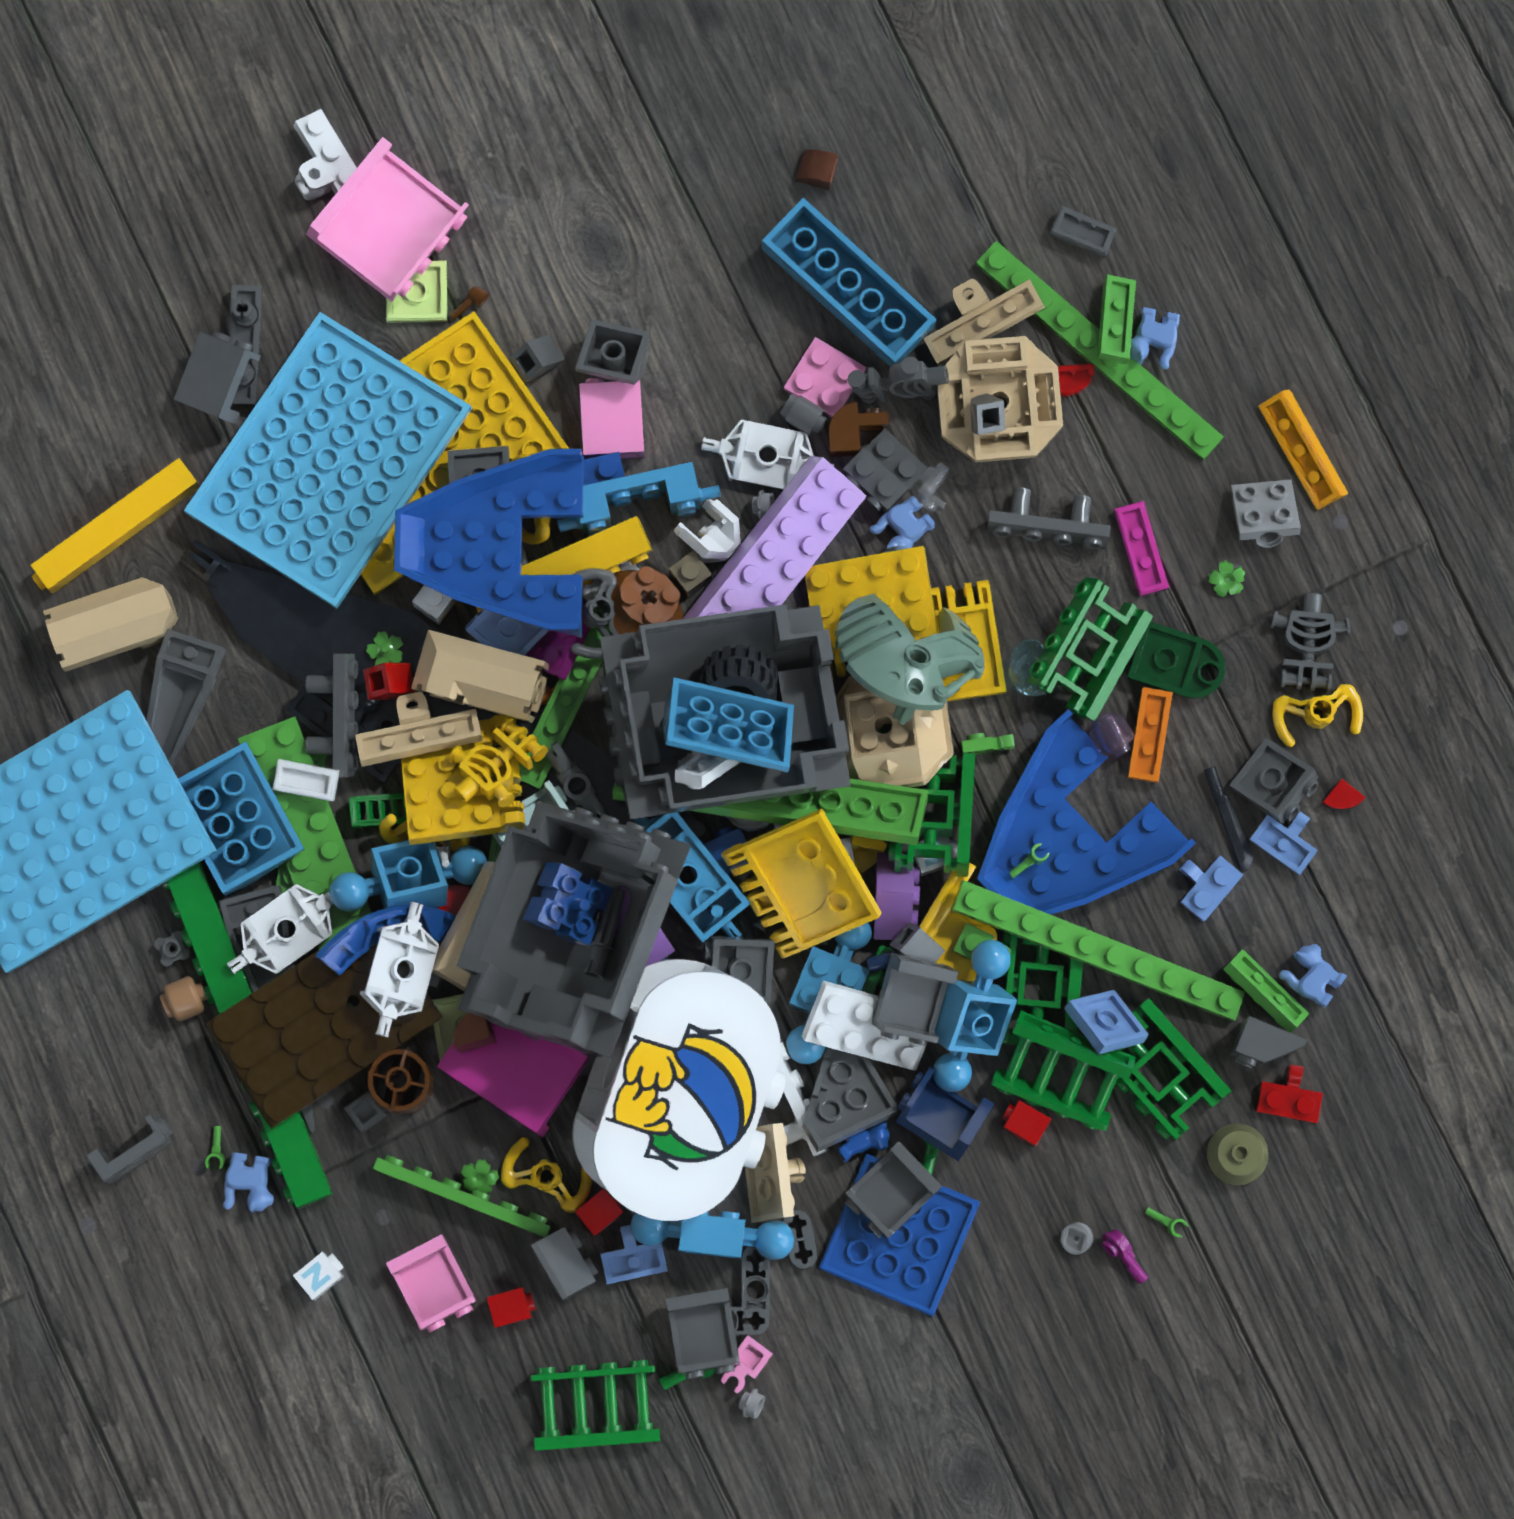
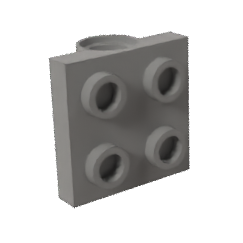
[1231,479,1301,548]

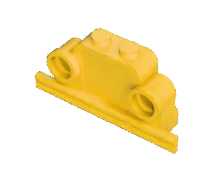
[878,863,997,996]

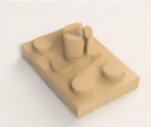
[745,1123,805,1223]

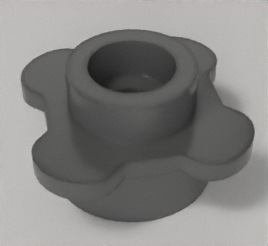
[154,931,190,967]

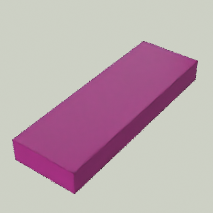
[1114,501,1169,597]

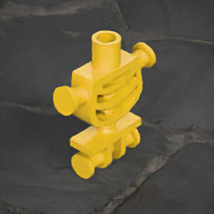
[449,717,548,808]

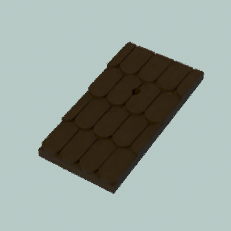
[205,944,443,1130]

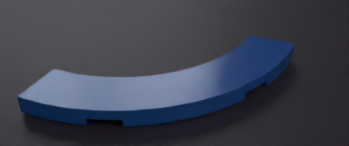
[315,905,456,975]

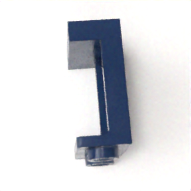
[896,1066,994,1162]

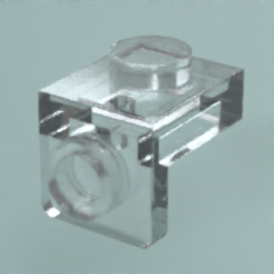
[917,462,949,514]

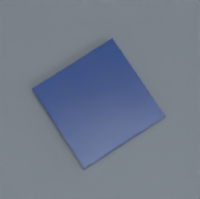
[818,1154,980,1317]

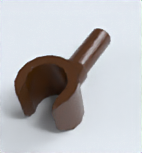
[450,286,489,320]

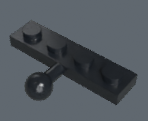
[286,686,401,783]

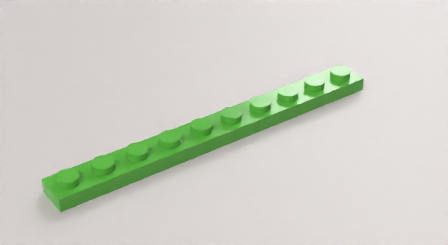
[976,241,1224,461]
[951,880,1245,1021]

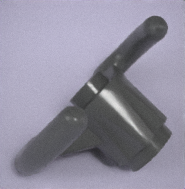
[571,568,618,660]

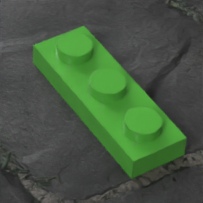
[1097,274,1136,364]
[1223,949,1309,1033]

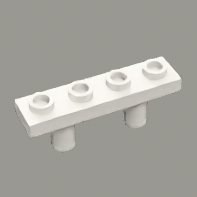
[776,1042,829,1156]

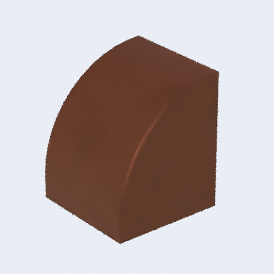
[795,150,838,190]
[454,1013,497,1053]

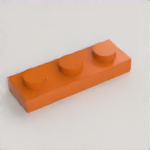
[1127,687,1173,783]

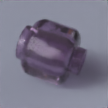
[1089,711,1135,759]

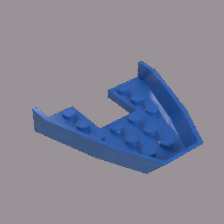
[394,449,584,637]
[977,709,1196,915]

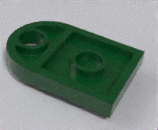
[1127,622,1225,699]

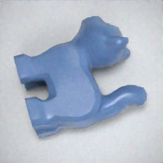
[1130,307,1180,370]
[869,496,935,552]
[1279,944,1347,1008]
[222,1152,274,1213]

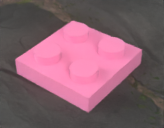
[784,337,867,418]

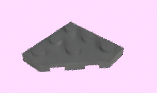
[802,1047,899,1152]

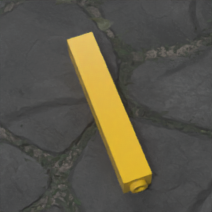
[31,458,200,594]

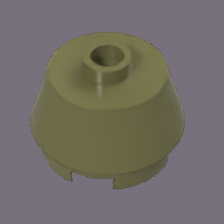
[1207,1123,1269,1185]

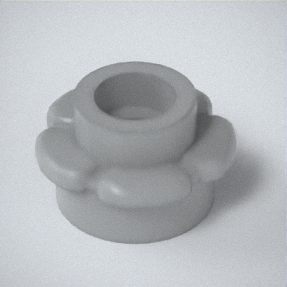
[752,490,775,520]
[739,1389,765,1419]

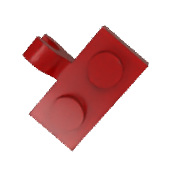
[1256,1065,1323,1124]

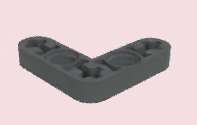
[731,1247,770,1335]

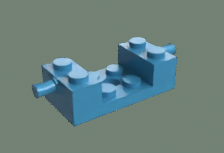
[558,462,721,536]
[628,812,750,942]

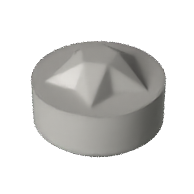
[1060,1222,1093,1255]

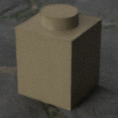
[669,550,712,598]

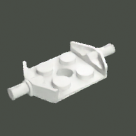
[701,420,834,490]
[227,884,333,974]
[360,902,439,1037]

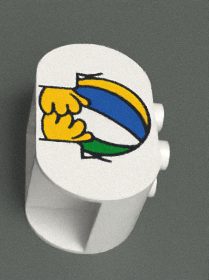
[572,959,786,1221]

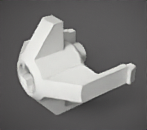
[674,499,741,563]

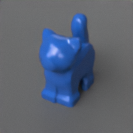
[838,1122,890,1163]

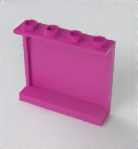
[437,1023,591,1138]

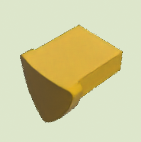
[850,836,886,873]

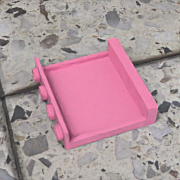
[306,137,469,302]

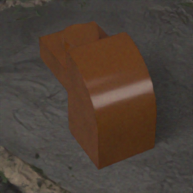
[828,402,889,457]

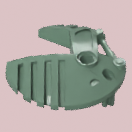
[835,594,984,725]

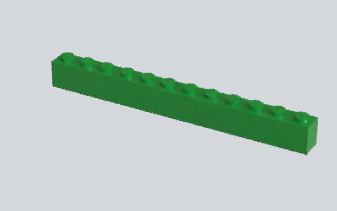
[162,861,333,1209]

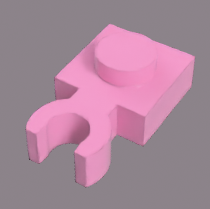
[721,1335,773,1393]

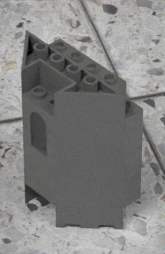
[599,604,851,819]
[456,801,691,1057]

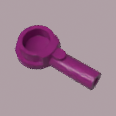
[1102,1229,1148,1284]

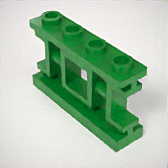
[1027,577,1153,722]
[889,753,975,877]
[1002,926,1086,1046]
[1115,998,1231,1141]

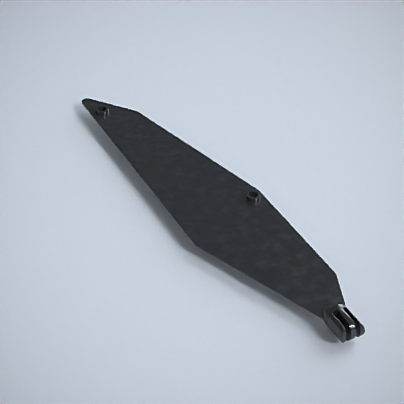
[178,539,706,838]

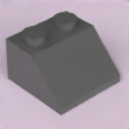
[575,319,650,385]
[1229,1016,1307,1069]
[531,1227,598,1301]

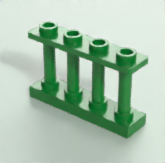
[991,1010,1136,1131]
[530,1360,660,1451]

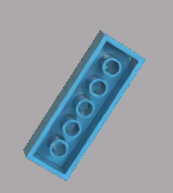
[762,198,936,366]

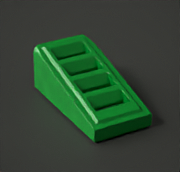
[349,793,407,830]

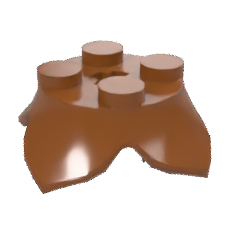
[603,566,683,634]

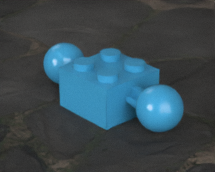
[329,840,488,912]
[786,922,872,1064]
[933,940,1017,1092]
[631,1211,794,1260]

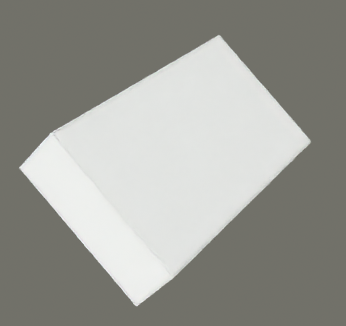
[273,759,340,801]

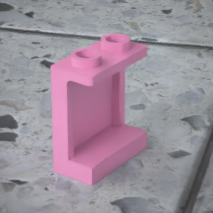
[579,378,645,460]
[386,1234,477,1333]

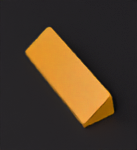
[1258,390,1348,510]

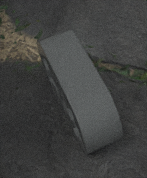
[784,1210,817,1269]

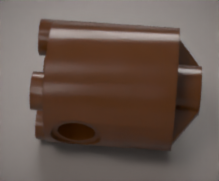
[368,1049,434,1115]

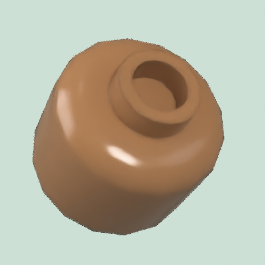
[160,976,207,1022]

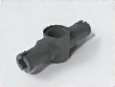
[545,741,610,818]

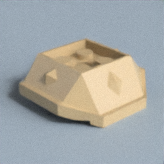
[937,336,1063,462]
[836,676,954,787]

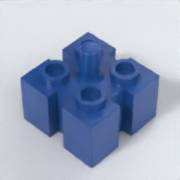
[523,862,613,946]

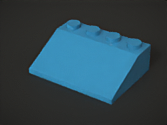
[663,677,794,772]
[178,742,305,897]

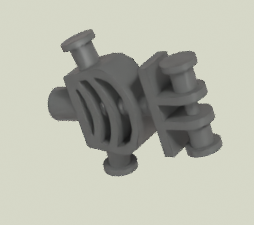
[847,357,949,404]
[1270,593,1351,692]

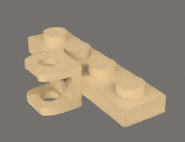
[923,279,1045,366]
[355,692,483,767]

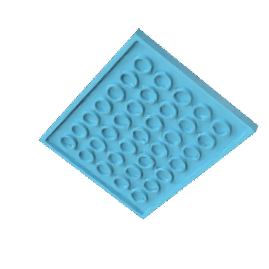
[184,312,472,609]
[0,690,217,973]

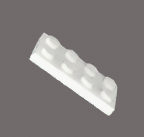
[801,981,926,1071]

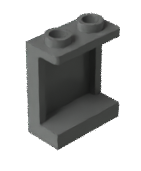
[174,330,261,424]
[872,953,958,1046]
[86,1113,174,1184]
[845,1142,942,1239]
[666,1288,740,1379]

